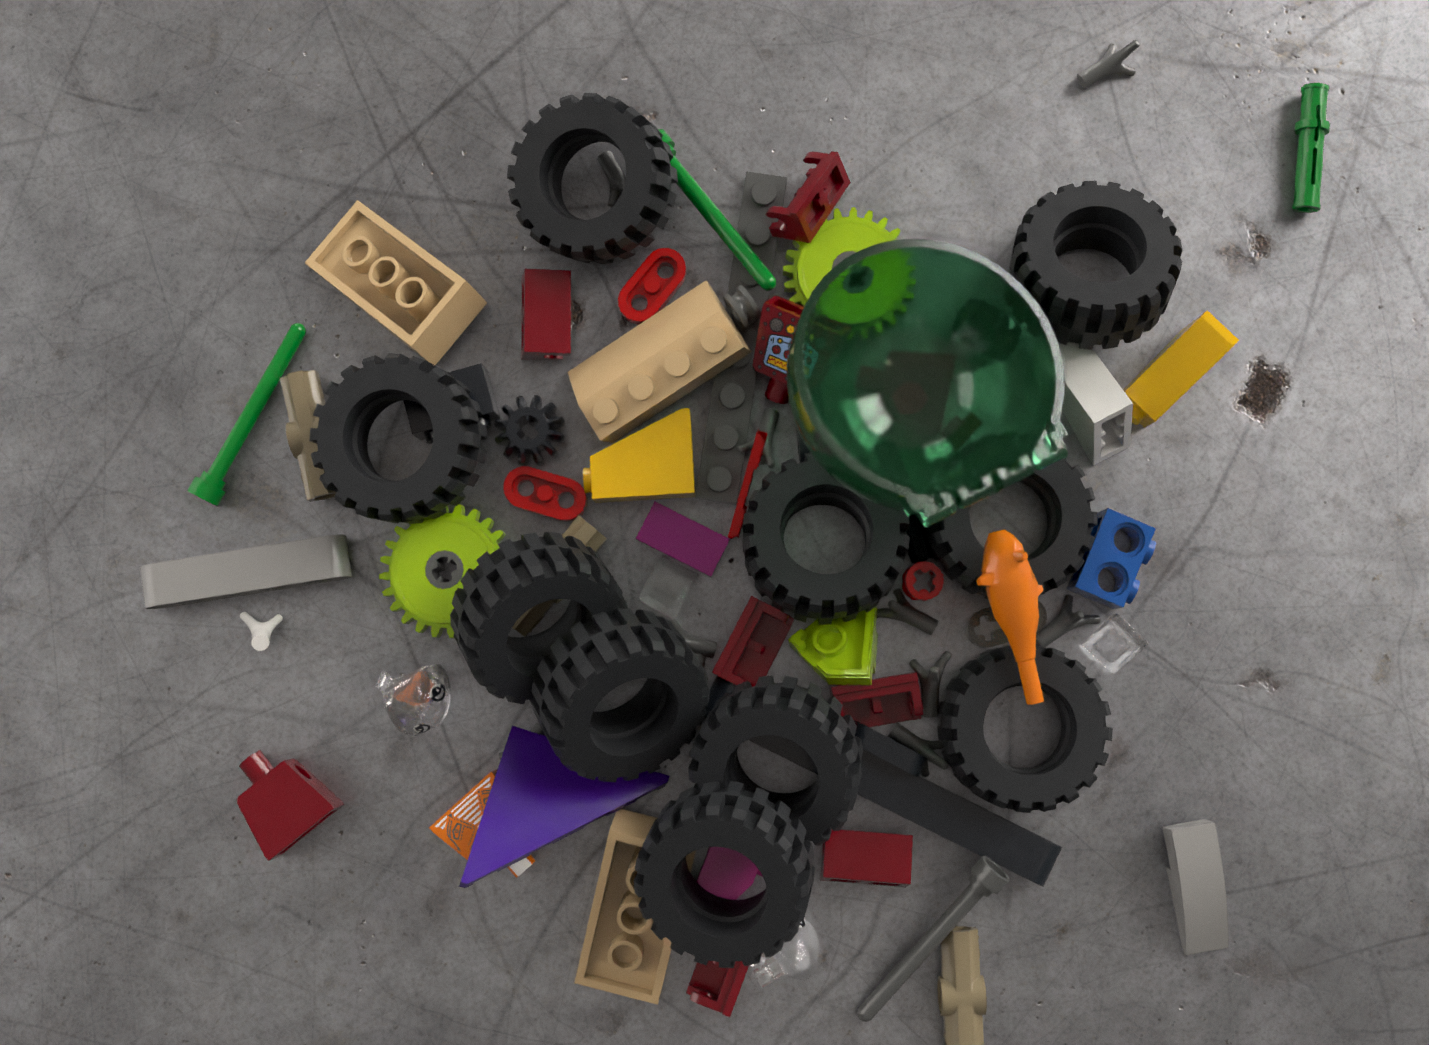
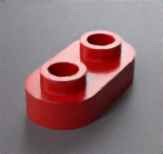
[618,248,686,325]
[503,466,588,522]

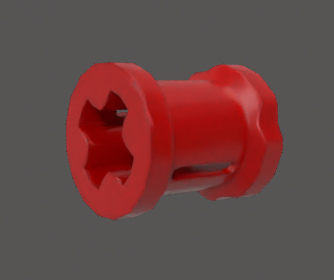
[901,561,944,601]

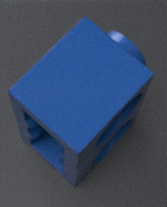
[1066,508,1156,609]

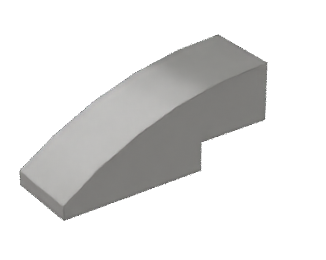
[1162,819,1229,955]

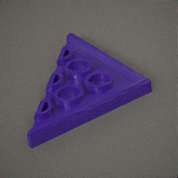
[459,725,670,888]

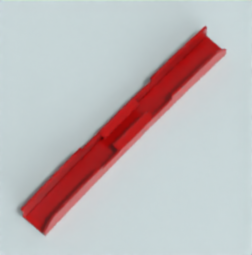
[728,430,768,539]

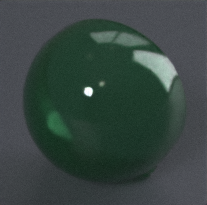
[787,239,1068,527]

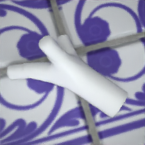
[240,612,283,651]

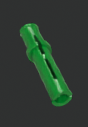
[1292,83,1330,213]

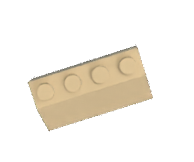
[567,280,752,443]

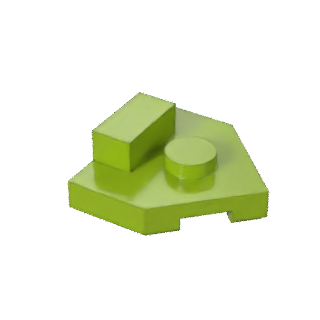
[788,606,878,685]

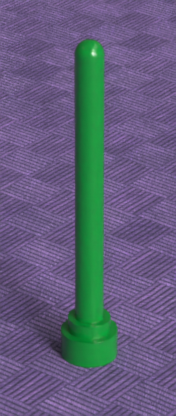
[658,129,776,291]
[187,323,306,507]

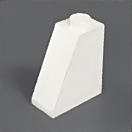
[1040,337,1133,465]

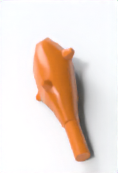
[977,529,1044,705]

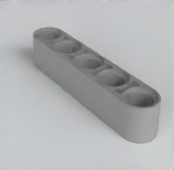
[140,534,352,609]

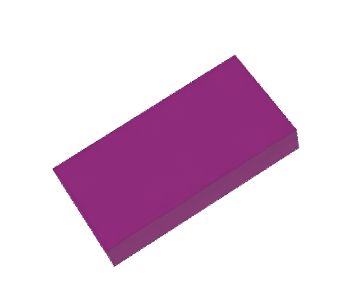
[635,501,730,577]

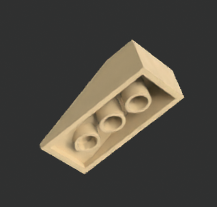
[305,200,487,365]
[574,809,696,1005]

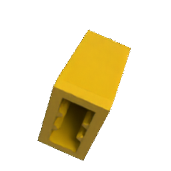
[1123,310,1239,428]
[583,408,695,503]

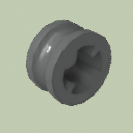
[723,285,761,328]

